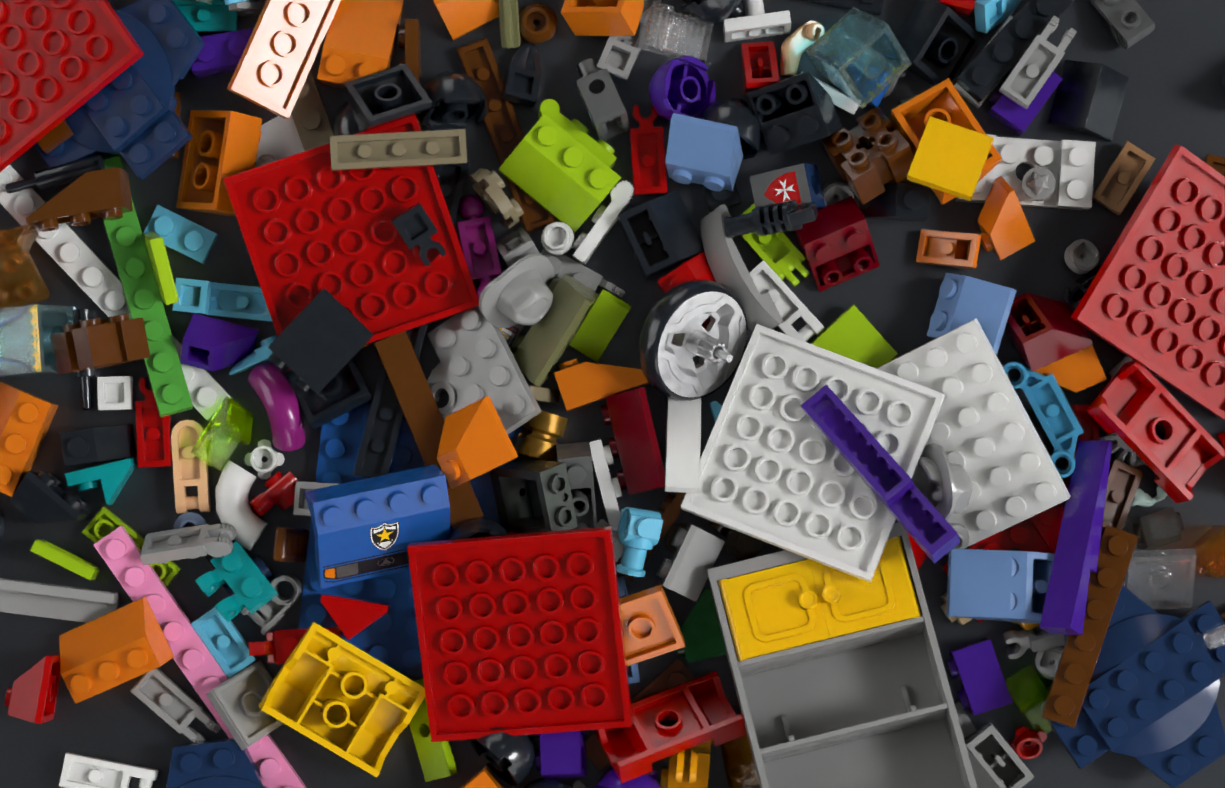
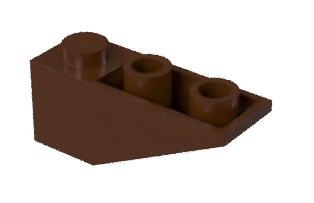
[26,167,133,232]

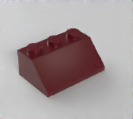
[601,387,665,495]

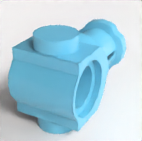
[616,507,663,577]

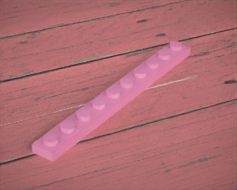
[94,525,307,788]

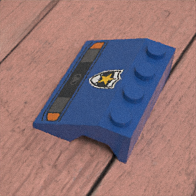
[304,464,451,589]

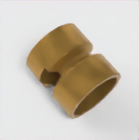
[515,410,568,461]

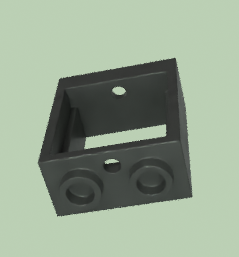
[489,458,578,534]

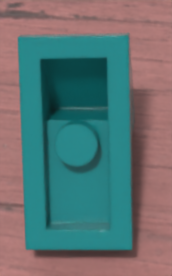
[65,458,137,505]

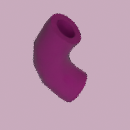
[248,361,306,451]

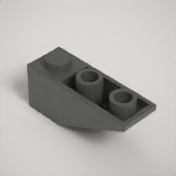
[556,441,597,530]

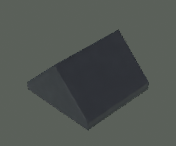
[1047,60,1129,141]
[344,64,432,132]

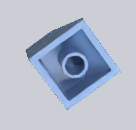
[665,113,743,191]
[927,273,1017,354]

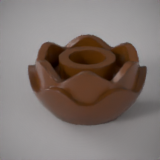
[519,3,557,44]

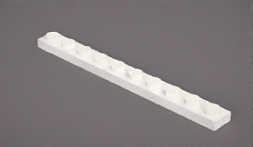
[0,165,232,421]

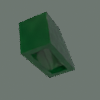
[677,588,727,663]

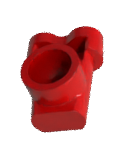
[249,471,299,517]

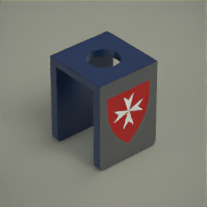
[750,163,826,209]

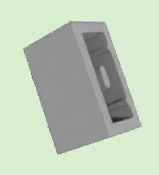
[656,523,725,601]
[965,722,1034,788]

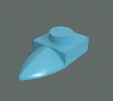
[974,0,1022,34]
[229,335,278,376]

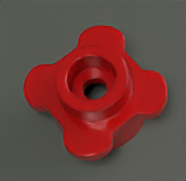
[1009,726,1047,760]

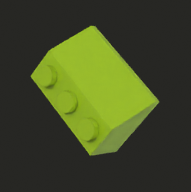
[498,113,622,233]

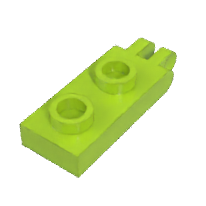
[740,203,810,287]

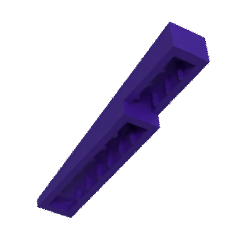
[800,384,961,563]
[1040,440,1113,635]

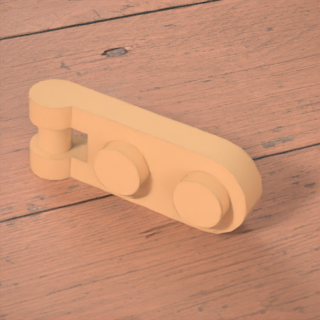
[171,420,211,514]

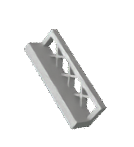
[0,578,121,623]

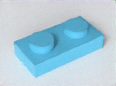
[143,205,218,264]
[191,607,258,679]

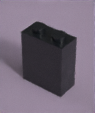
[268,288,374,394]

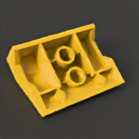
[258,622,426,778]

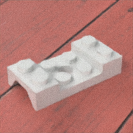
[956,134,1096,211]

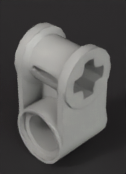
[241,574,303,635]

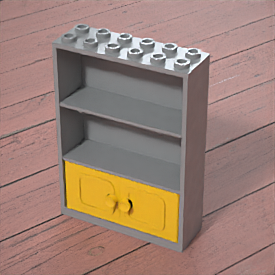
[707,522,977,788]

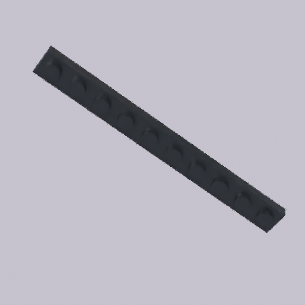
[353,162,470,479]

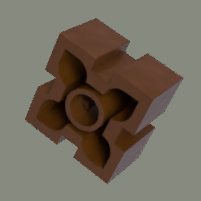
[822,106,914,205]
[51,314,150,375]

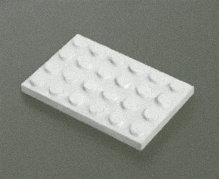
[876,318,1071,548]

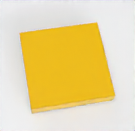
[907,116,994,201]

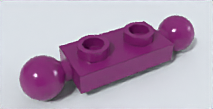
[457,195,502,298]

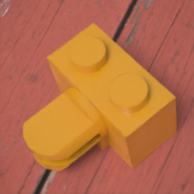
[660,740,711,788]

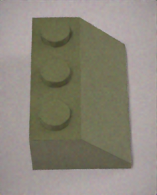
[510,274,600,387]

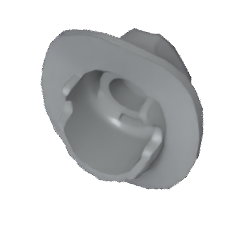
[479,253,555,328]
[912,443,972,521]

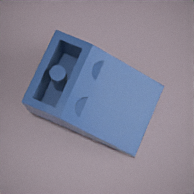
[946,549,1055,624]

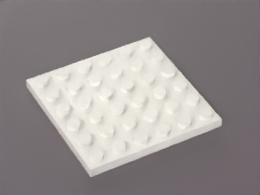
[681,324,945,583]

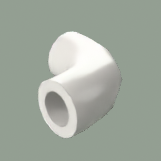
[215,460,267,551]

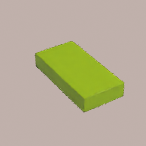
[569,289,631,362]
[30,539,101,580]

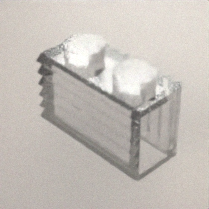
[636,3,714,63]

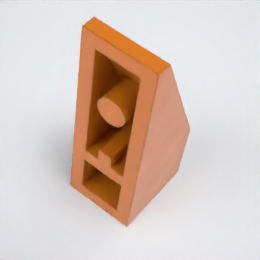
[554,359,649,412]

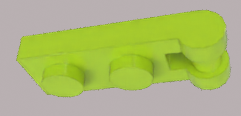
[538,99,617,168]

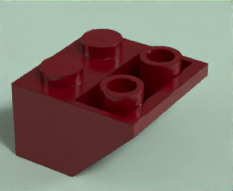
[794,196,880,292]
[1005,292,1093,372]

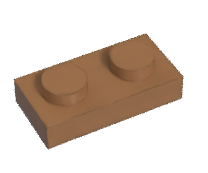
[1092,141,1156,216]

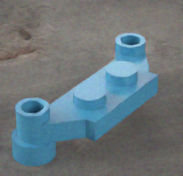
[1003,361,1084,478]

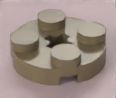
[469,168,524,229]

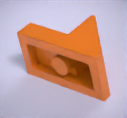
[916,229,981,271]

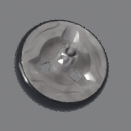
[639,279,748,401]

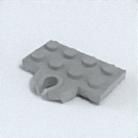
[427,306,542,434]

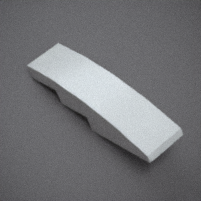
[665,397,701,493]

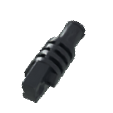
[723,200,818,238]

